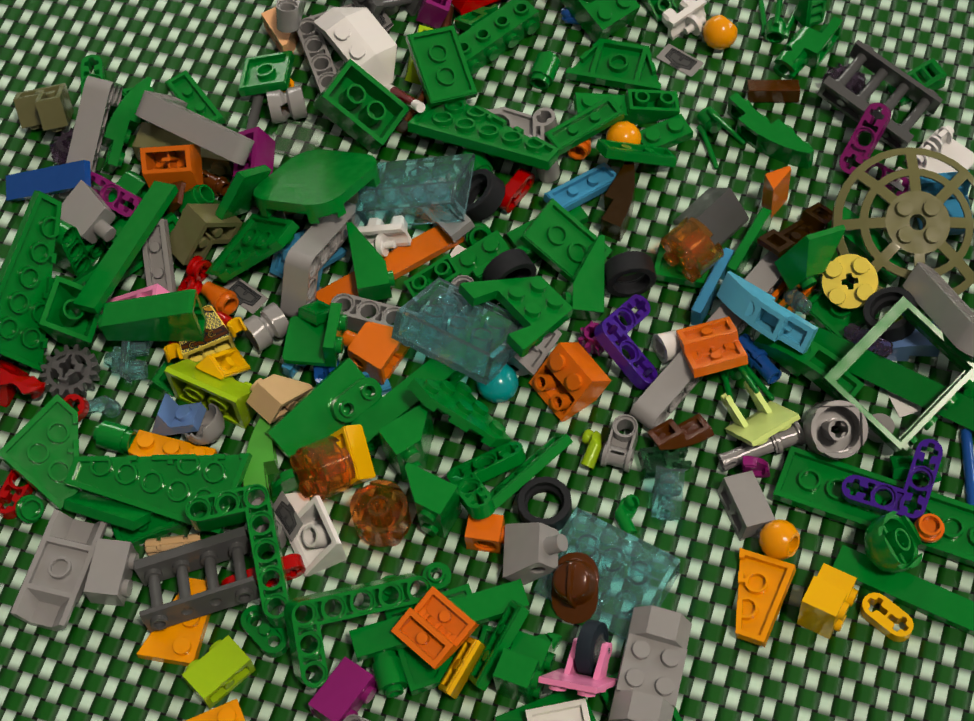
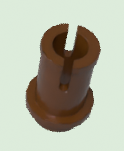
[202,170,230,196]

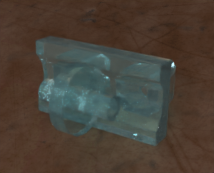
[104,341,150,387]
[651,466,686,521]

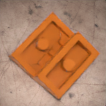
[676,316,749,378]
[391,586,479,670]

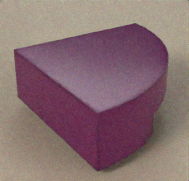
[741,456,770,478]

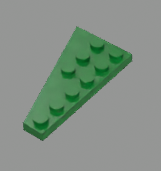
[408,99,559,171]

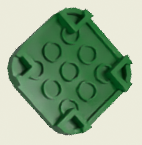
[253,149,380,224]

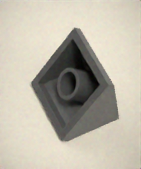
[674,187,749,253]

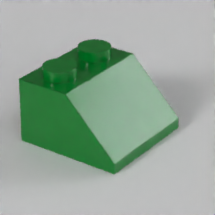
[38,275,104,351]
[378,403,434,481]
[405,462,462,539]

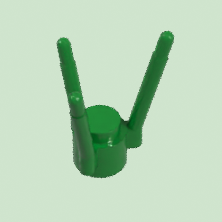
[758,0,797,43]
[696,106,746,169]
[719,364,775,401]

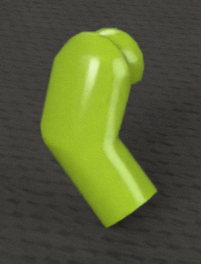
[581,429,602,469]

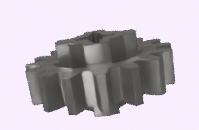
[39,344,101,398]

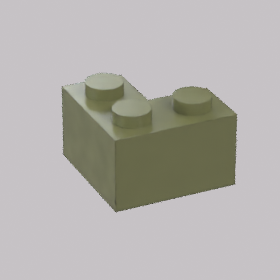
[13,83,74,132]
[170,204,243,265]

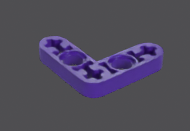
[594,294,658,390]
[841,439,943,522]

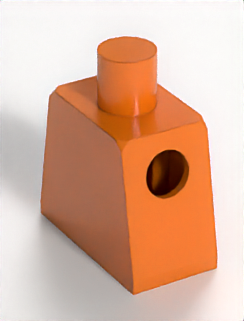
[342,322,410,385]

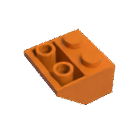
[140,144,204,193]
[529,342,612,422]

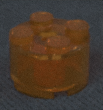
[660,217,724,282]
[290,436,355,501]
[350,480,411,547]

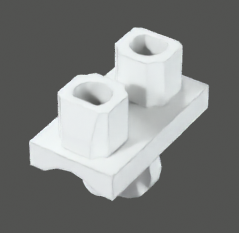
[662,0,707,41]
[358,215,412,257]

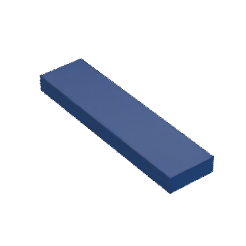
[6,160,91,202]

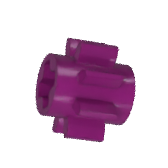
[578,321,610,356]

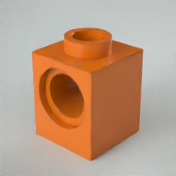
[464,514,505,554]

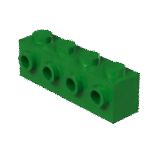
[458,0,540,75]

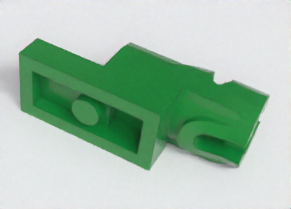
[773,16,843,79]

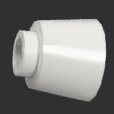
[652,330,682,363]

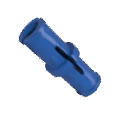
[739,334,782,384]

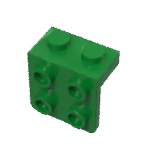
[282,302,348,367]

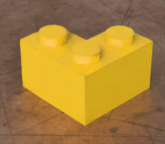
[797,563,859,639]

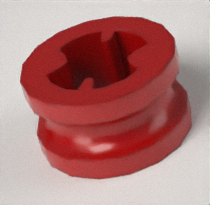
[186,255,212,282]
[177,275,203,295]

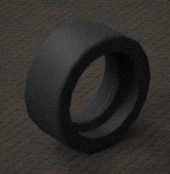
[455,169,505,221]
[482,248,537,281]
[604,251,657,297]
[863,287,918,342]
[517,476,572,531]

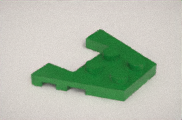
[458,276,573,358]

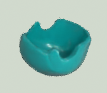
[476,361,519,403]

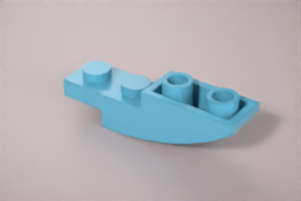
[717,271,819,354]

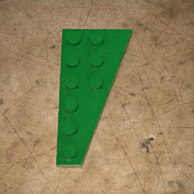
[0,190,62,372]
[64,453,252,534]

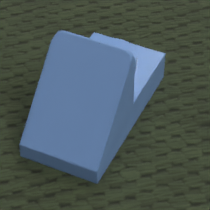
[152,393,207,436]

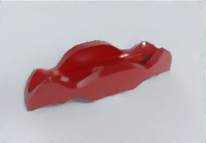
[0,359,46,399]

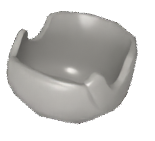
[184,403,225,445]

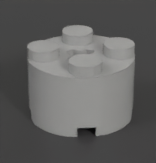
[803,400,868,458]

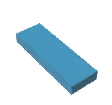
[543,162,617,211]
[690,247,734,325]

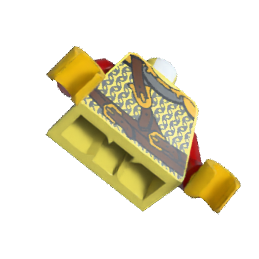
[163,305,247,363]

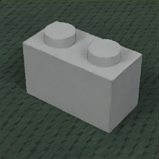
[83,538,139,607]

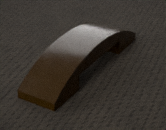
[757,202,832,257]

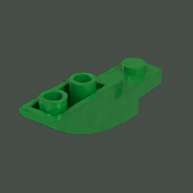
[101,76,154,174]
[573,89,680,127]
[727,92,814,169]
[404,230,510,304]
[753,334,865,400]

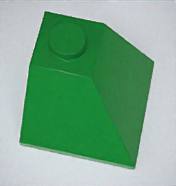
[774,225,846,291]

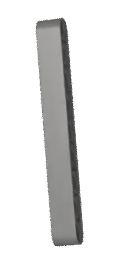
[630,251,784,430]

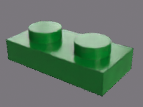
[640,114,693,148]

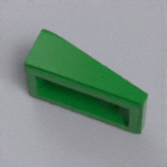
[794,0,827,27]
[887,58,947,107]

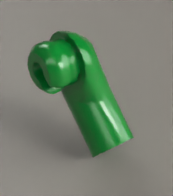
[614,494,640,539]

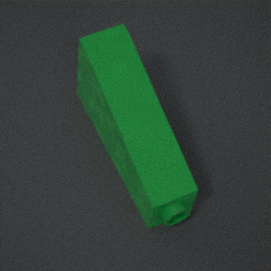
[98,289,207,341]

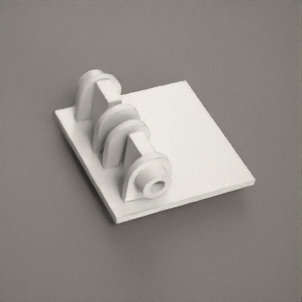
[905,125,974,173]

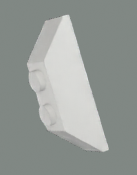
[313,7,397,87]

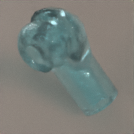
[784,286,812,314]
[87,395,121,418]

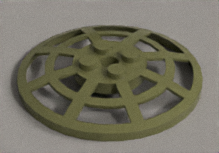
[831,147,974,307]

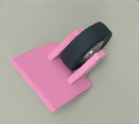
[538,620,617,697]

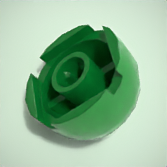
[864,511,923,573]

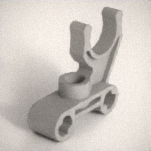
[486,107,560,183]

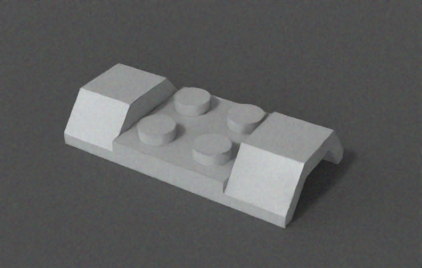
[10,509,108,631]
[608,605,692,721]

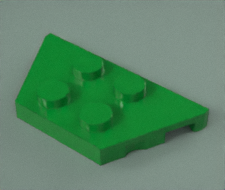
[565,38,661,90]

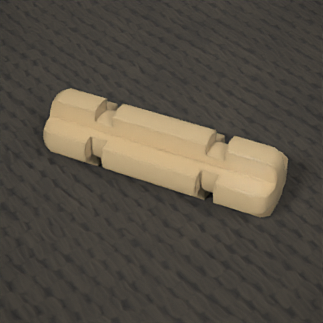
[145,533,202,556]

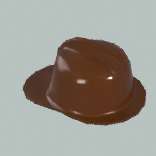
[551,552,599,624]

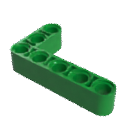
[54,170,149,277]
[185,484,291,628]
[284,573,432,688]

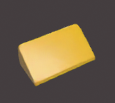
[195,347,251,380]
[330,424,376,488]
[438,637,485,699]

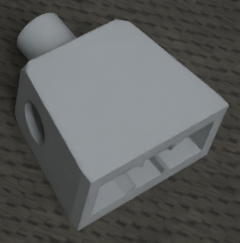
[60,180,116,244]
[502,522,568,585]

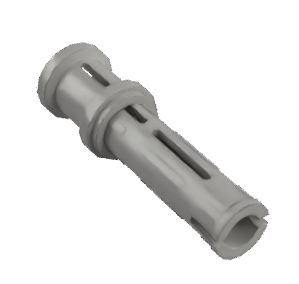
[718,421,806,472]

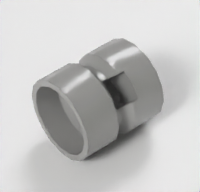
[266,85,308,125]
[243,302,289,352]

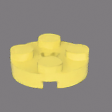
[822,254,879,310]

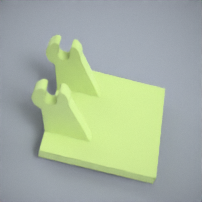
[720,381,801,447]

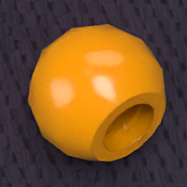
[702,15,738,50]
[606,121,641,144]
[759,519,800,560]

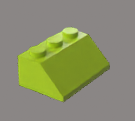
[164,359,256,429]

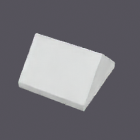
[286,495,347,576]

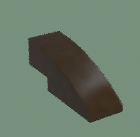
[601,161,635,242]

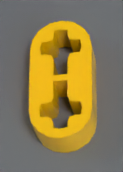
[861,592,914,642]

